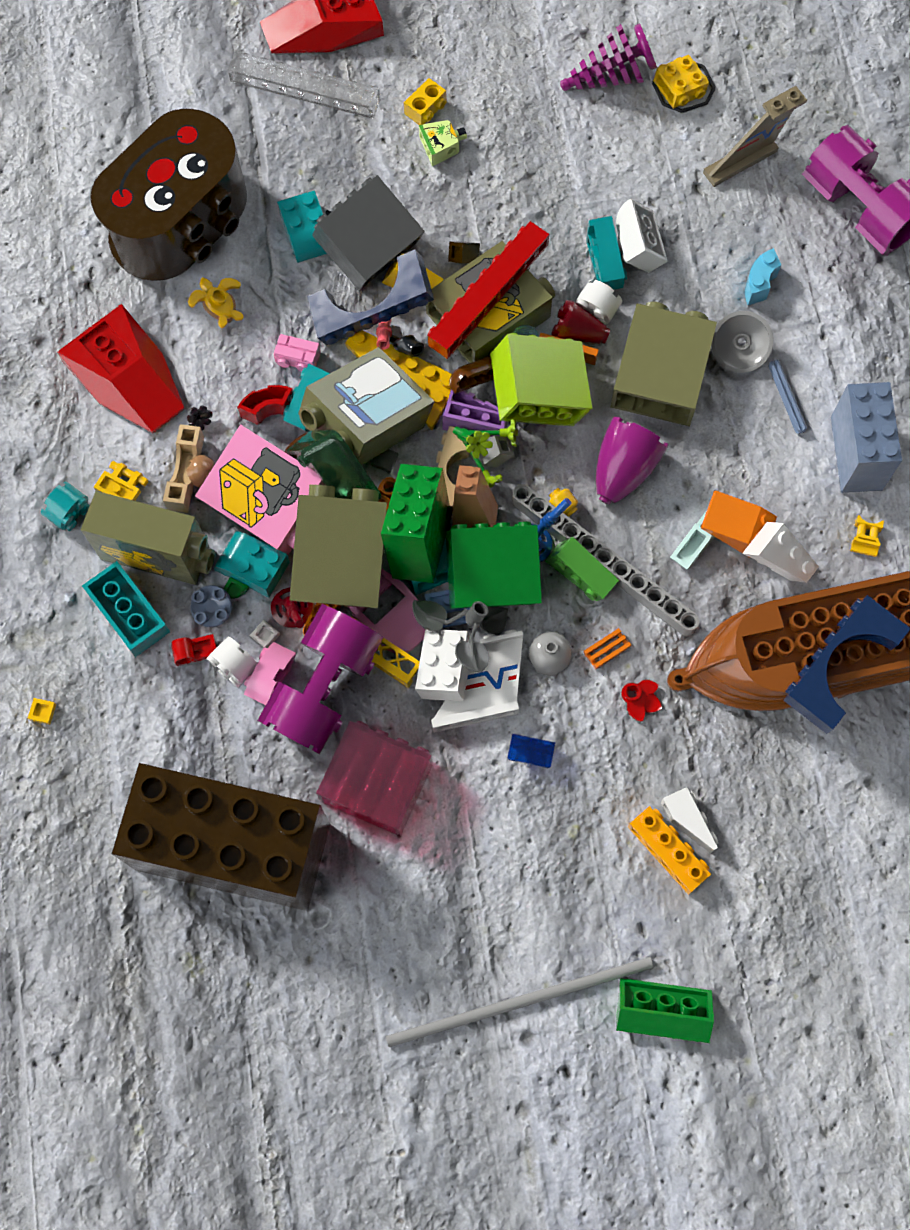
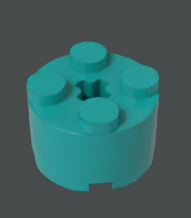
[41,481,90,531]

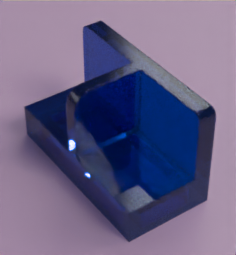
[507,734,556,768]

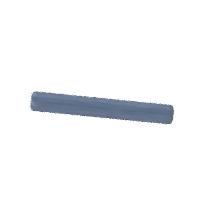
[768,360,807,434]

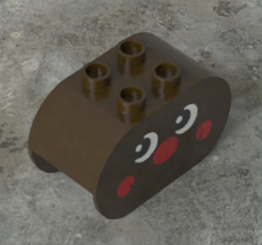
[90,108,247,281]

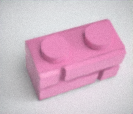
[274,334,321,372]

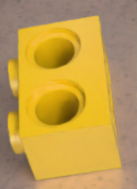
[404,78,447,125]

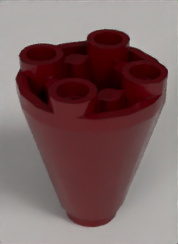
[551,300,610,344]

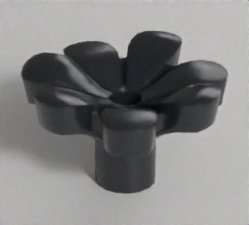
[187,405,213,431]

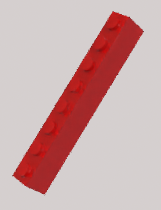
[427,221,550,359]

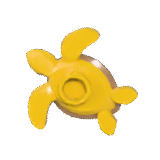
[188,277,244,328]

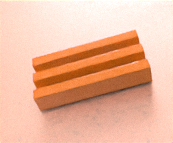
[583,628,631,670]

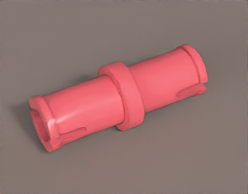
[376,320,392,350]

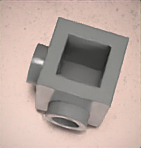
[480,435,514,467]

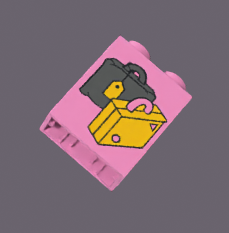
[195,424,333,555]

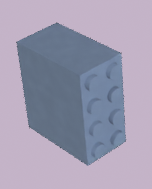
[831,382,902,493]

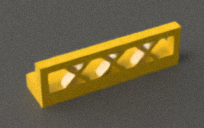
[351,616,420,689]

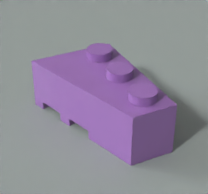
[442,390,508,437]

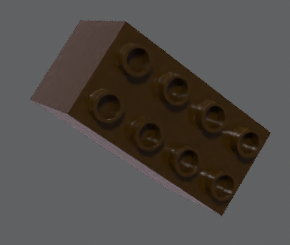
[111,763,330,911]

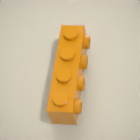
[628,806,711,895]

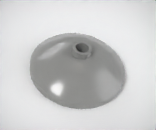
[711,311,773,373]

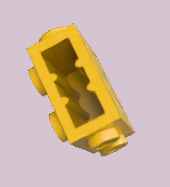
[653,54,709,109]

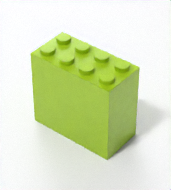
[490,333,592,426]

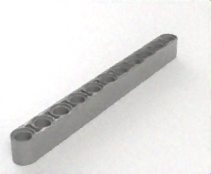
[512,484,699,636]

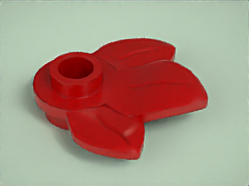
[621,680,662,722]

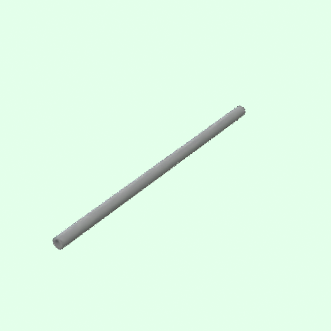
[386,957,654,1047]

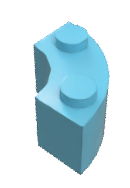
[745,248,781,305]

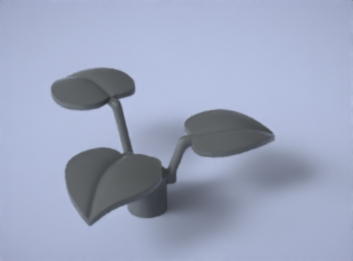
[412,600,508,673]

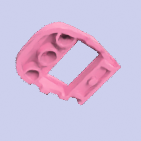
[344,568,425,654]

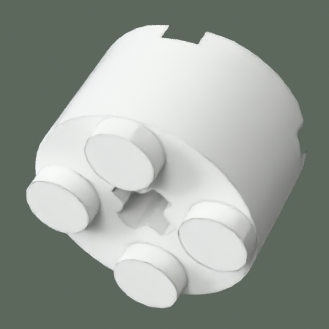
[575,280,622,325]
[206,636,258,688]

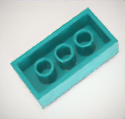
[82,561,170,658]

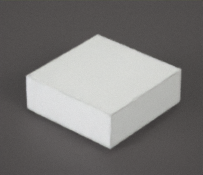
[249,620,280,648]

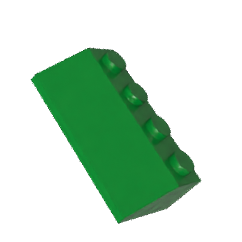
[616,978,714,1043]

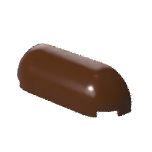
[449,355,494,394]

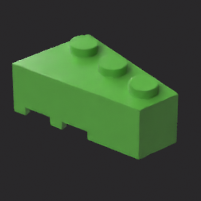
[545,537,619,601]

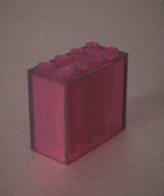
[316,721,433,837]

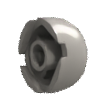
[529,632,572,676]

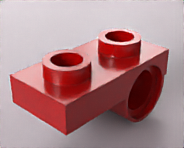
[171,634,217,666]

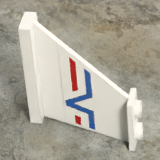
[431,630,523,733]

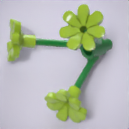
[453,418,518,488]

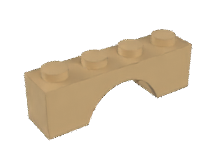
[163,424,204,513]
[436,426,470,514]

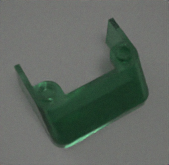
[286,430,382,501]

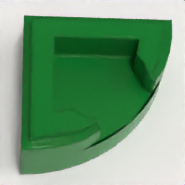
[223,577,249,599]

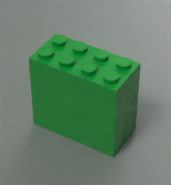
[381,464,452,583]
[446,521,542,609]

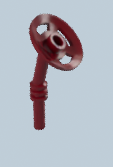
[271,587,313,628]

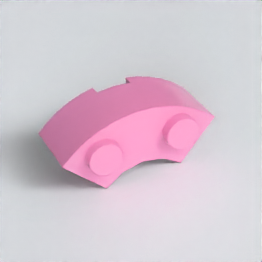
[244,642,296,705]

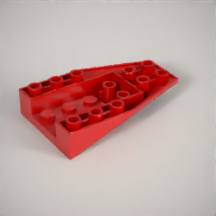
[260,0,384,54]
[57,304,185,433]

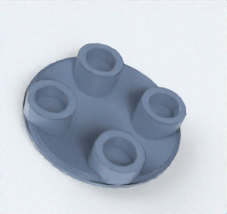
[190,585,232,628]

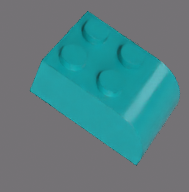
[277,190,327,263]
[214,531,290,598]

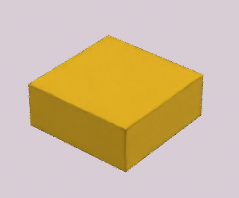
[27,698,57,725]

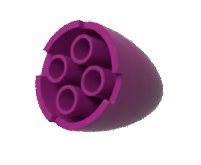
[596,417,669,505]

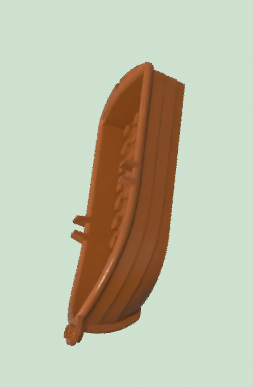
[667,571,910,711]

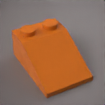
[701,491,777,557]

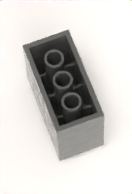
[312,175,425,291]

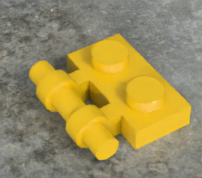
[93,461,149,501]

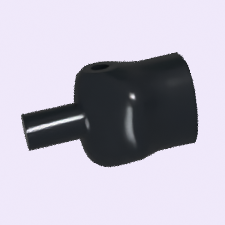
[389,334,424,357]

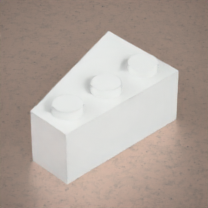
[742,522,819,583]

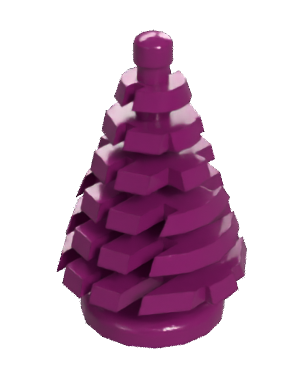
[560,23,657,91]

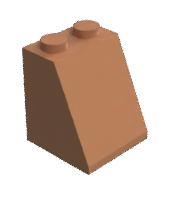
[452,465,498,528]

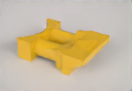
[850,515,884,557]

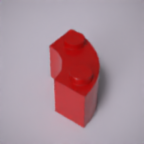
[237,385,293,425]

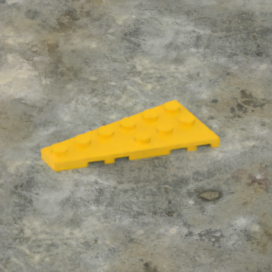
[345,330,452,430]

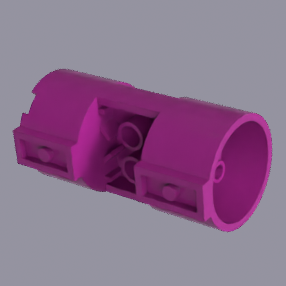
[802,125,910,256]
[257,604,383,755]

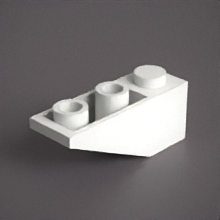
[661,787,718,853]

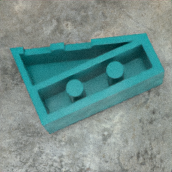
[586,216,627,290]
[283,364,330,432]

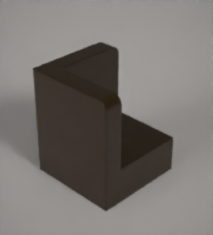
[448,241,480,263]

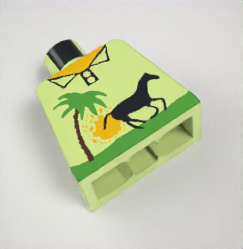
[419,120,467,166]

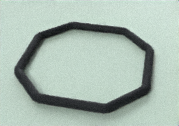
[652,62,715,113]

